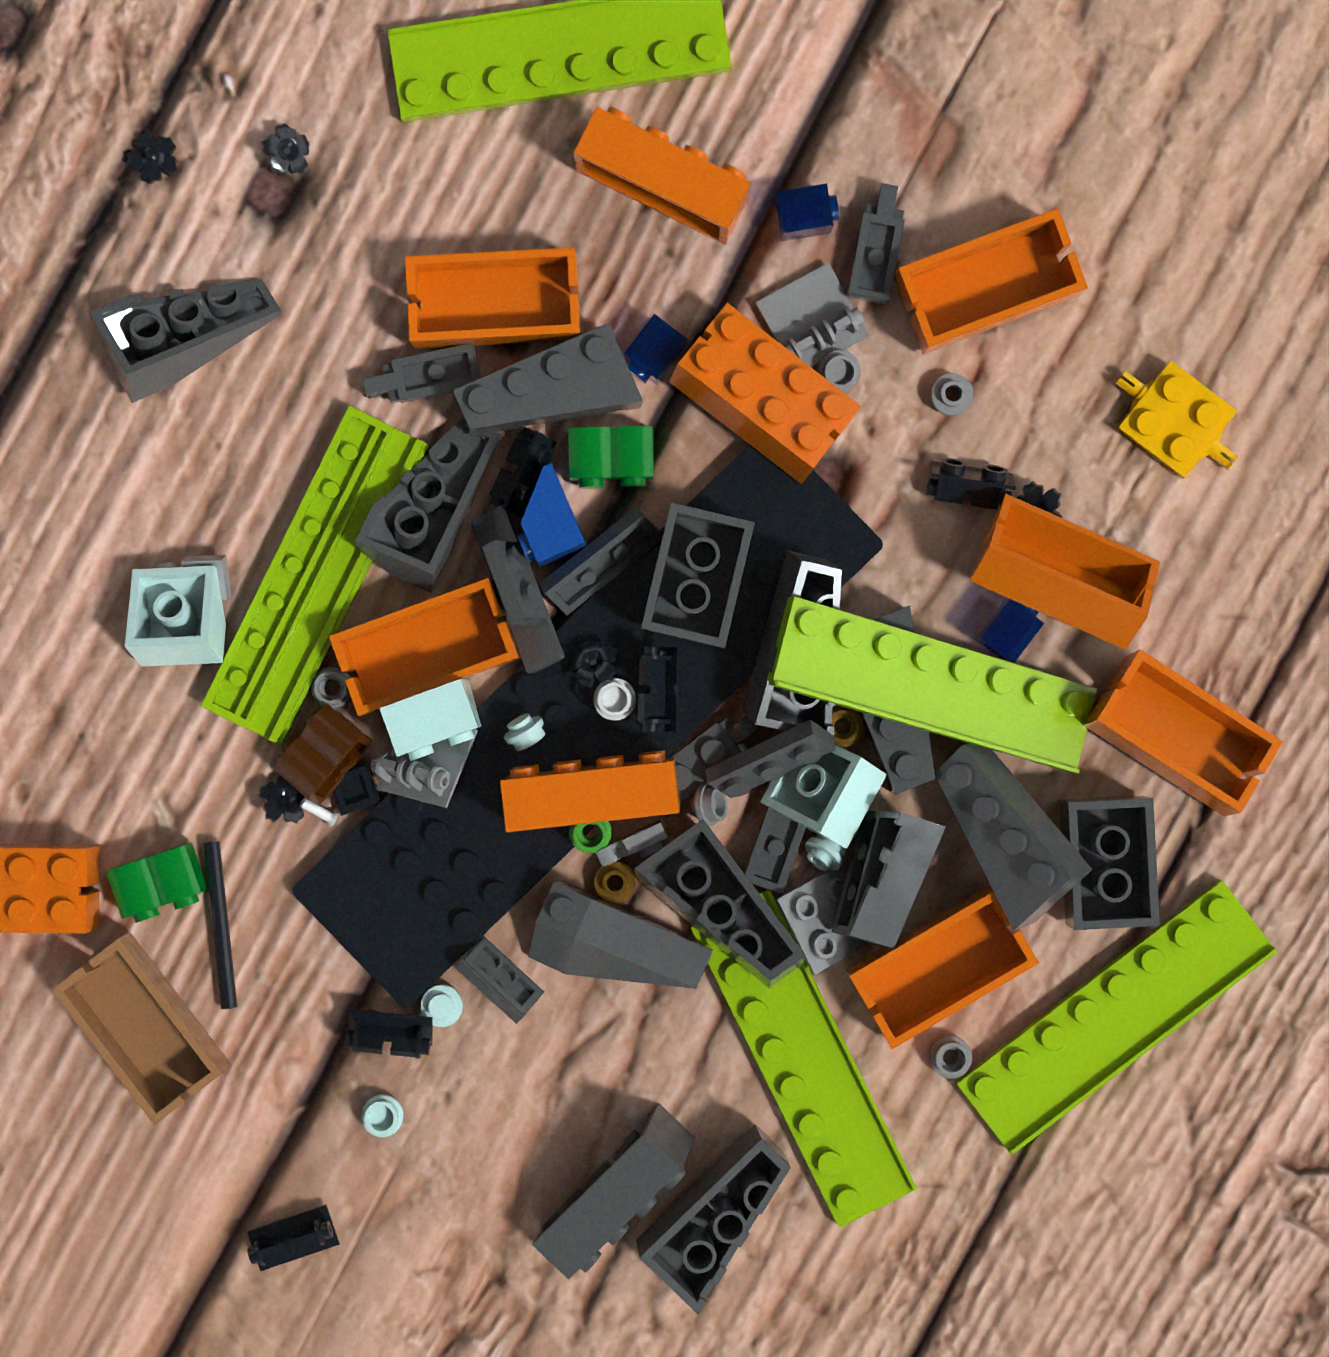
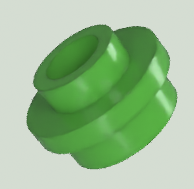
[569,821,612,853]

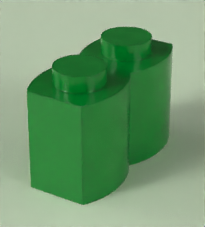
[568,426,654,489]
[105,842,207,923]

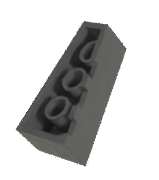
[453,323,643,436]
[742,550,842,737]
[858,605,935,795]
[935,744,1092,931]
[634,819,805,989]
[532,1103,695,1280]
[636,1124,791,1315]

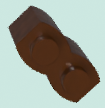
[274,704,372,805]

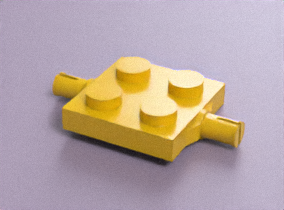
[1114,360,1239,479]

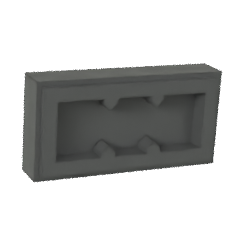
[455,935,544,1024]

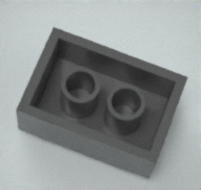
[641,502,755,649]
[1059,795,1160,930]

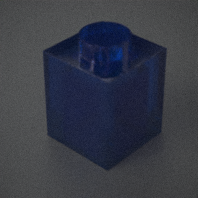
[775,183,839,241]
[624,314,688,385]
[975,598,1044,663]

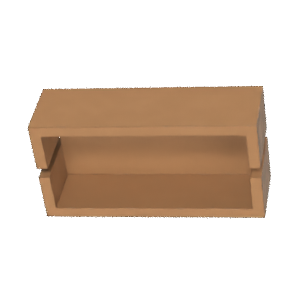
[51,933,232,1126]

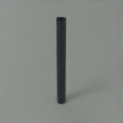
[203,841,238,1009]

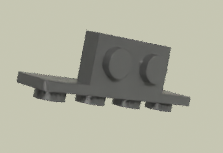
[471,505,564,673]

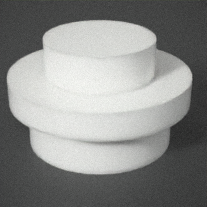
[594,678,636,720]

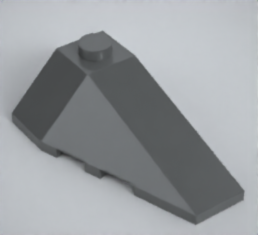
[89,279,281,403]
[355,418,501,593]
[528,880,714,989]

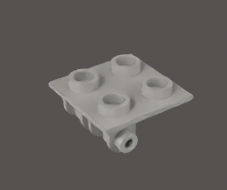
[756,262,869,367]
[371,729,478,808]
[776,864,869,975]

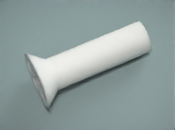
[300,798,339,828]

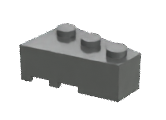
[832,811,946,948]

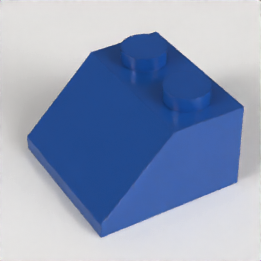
[517,463,587,567]

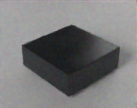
[333,763,382,816]

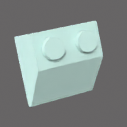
[125,565,226,667]
[379,679,481,761]
[760,745,887,849]

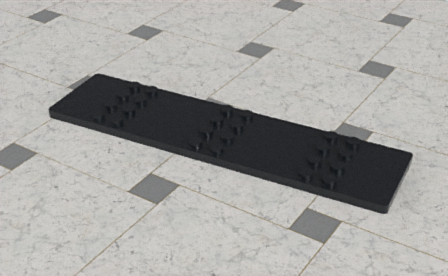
[293,444,883,1007]

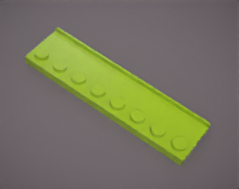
[387,0,732,123]
[201,405,430,745]
[767,596,1097,774]
[955,879,1277,1155]
[690,889,918,1228]

